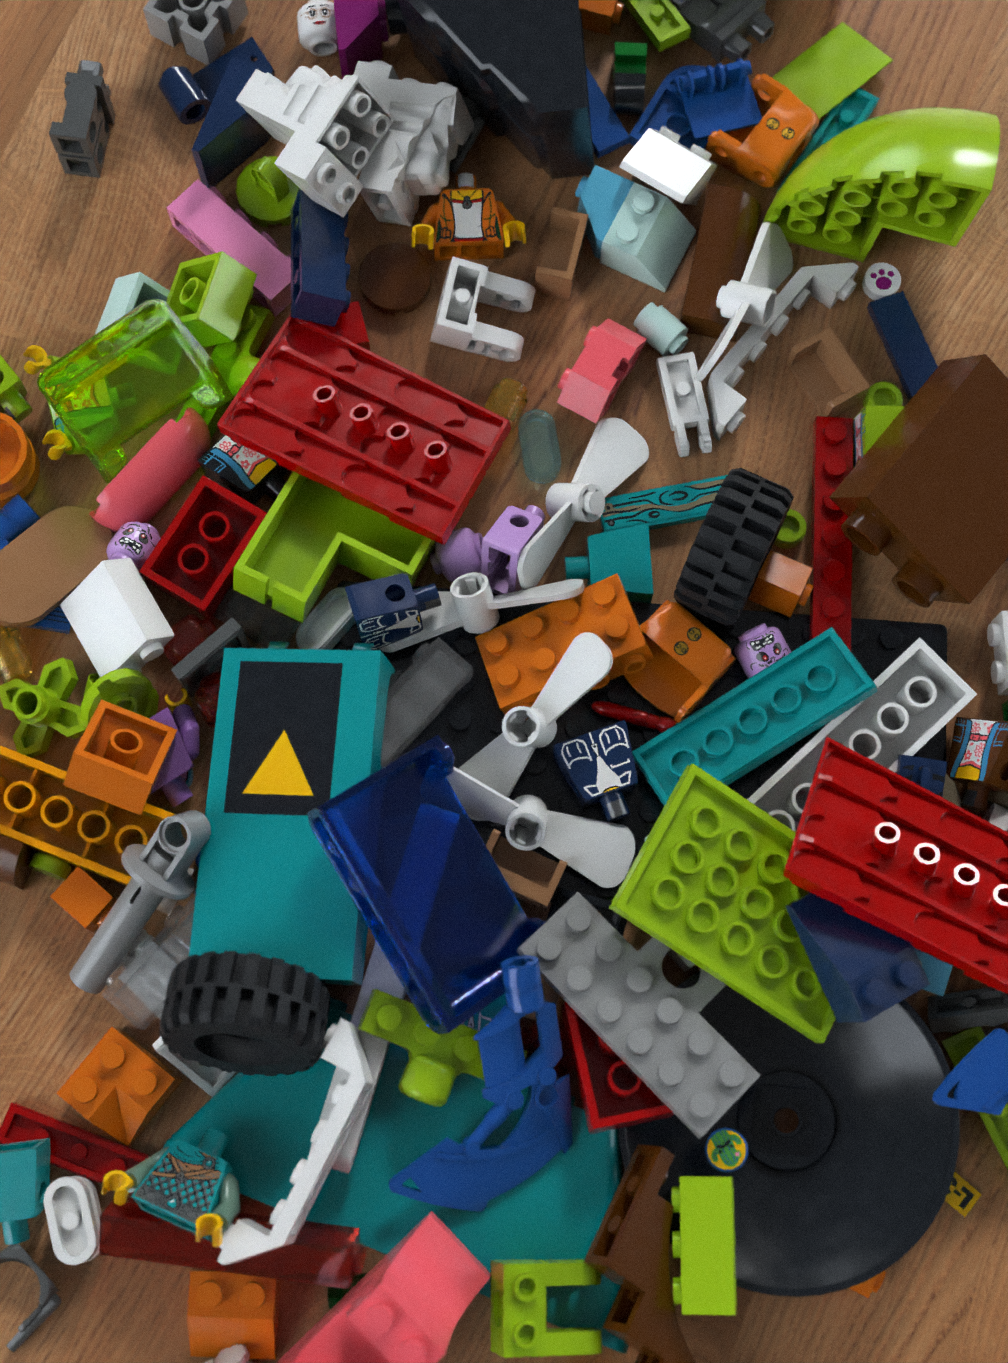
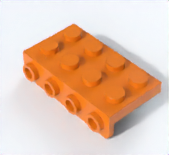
[475,573,654,721]

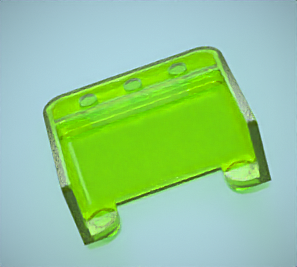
[37,299,234,484]

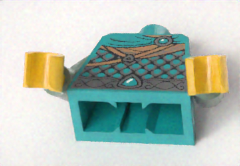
[101,1127,240,1247]

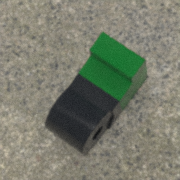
[612,42,647,115]

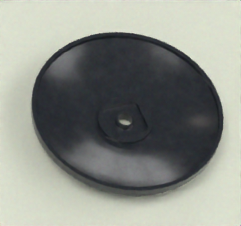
[618,971,960,1297]

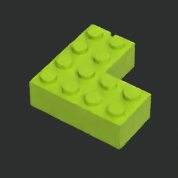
[233,472,435,623]

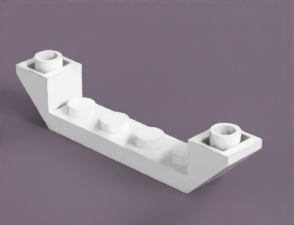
[707,262,859,440]
[217,1018,374,1265]

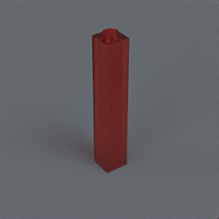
[99,1197,366,1289]

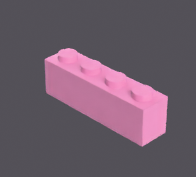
[167,179,291,317]

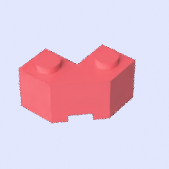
[557,318,647,423]

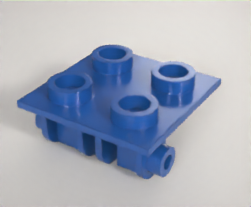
[674,58,762,140]

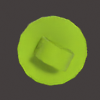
[236,156,299,227]
[80,668,159,729]

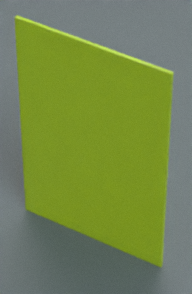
[772,22,893,119]

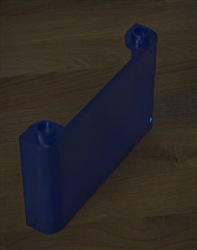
[308,735,546,1034]

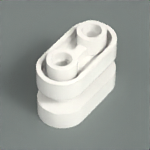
[44,1176,107,1265]

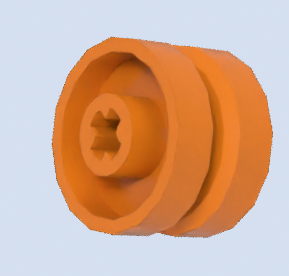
[0,412,40,507]

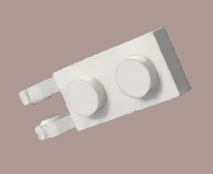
[656,352,712,458]

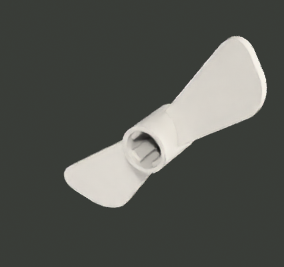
[694,222,793,382]
[517,418,649,589]
[380,572,585,653]
[458,632,613,821]
[419,763,635,888]

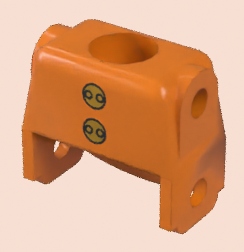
[706,73,819,188]
[623,600,736,723]

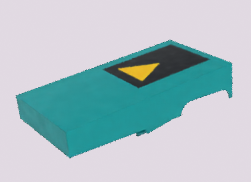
[189,641,395,986]

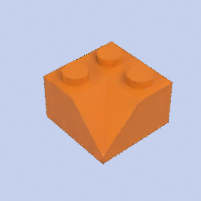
[56,1026,183,1147]

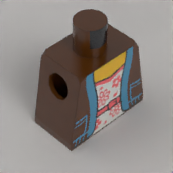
[947,717,1008,812]

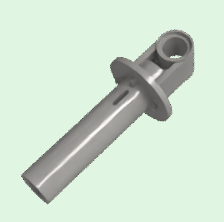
[69,810,211,994]

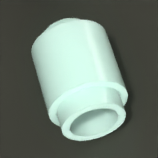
[633,302,689,357]

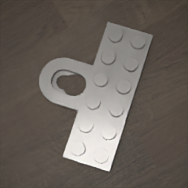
[517,892,760,1138]

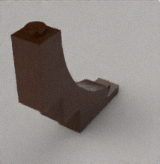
[583,1144,696,1363]

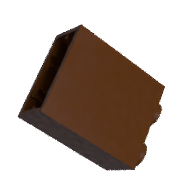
[829,354,1008,608]

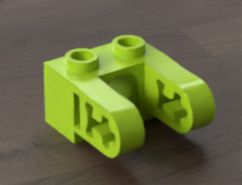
[490,1259,602,1358]

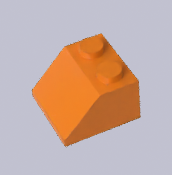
[63,699,177,816]
[187,1267,282,1360]

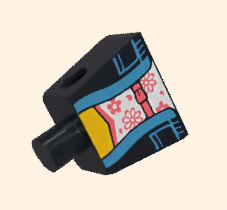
[198,435,289,504]

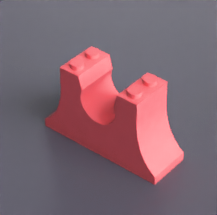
[276,1211,491,1363]

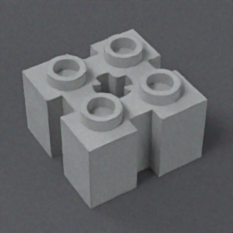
[143,0,248,65]

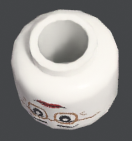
[297,0,338,56]

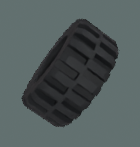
[674,468,794,626]
[159,951,331,1076]

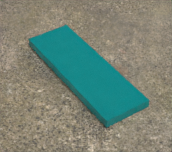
[632,627,878,806]

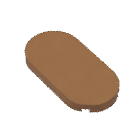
[0,505,113,627]

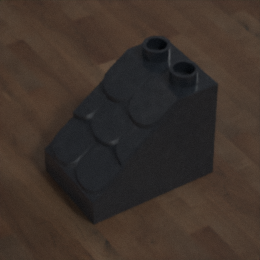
[385,0,594,179]

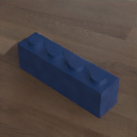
[291,188,351,327]

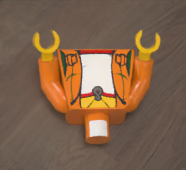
[411,173,527,261]

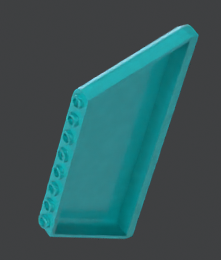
[163,997,629,1354]

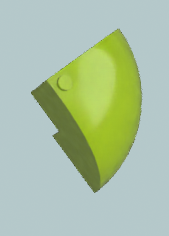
[762,107,1000,262]

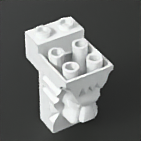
[354,60,475,226]
[236,65,395,218]

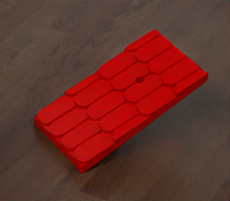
[217,313,511,546]
[784,736,1008,994]

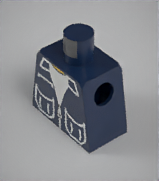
[344,573,442,651]
[552,720,638,822]

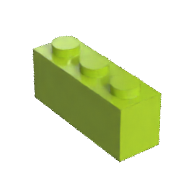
[672,1176,737,1316]

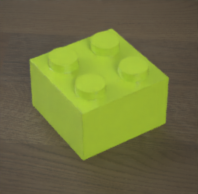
[156,251,257,350]

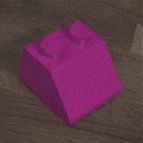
[334,0,389,79]

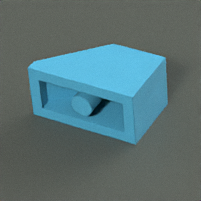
[575,165,634,259]

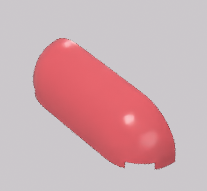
[89,407,211,533]

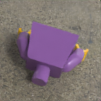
[149,688,200,808]

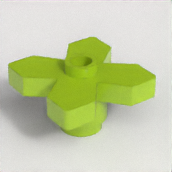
[0,657,85,758]

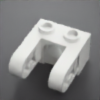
[430,257,535,362]

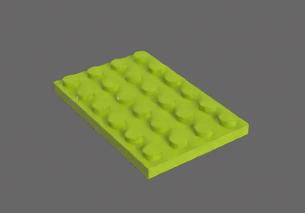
[609,764,836,1043]

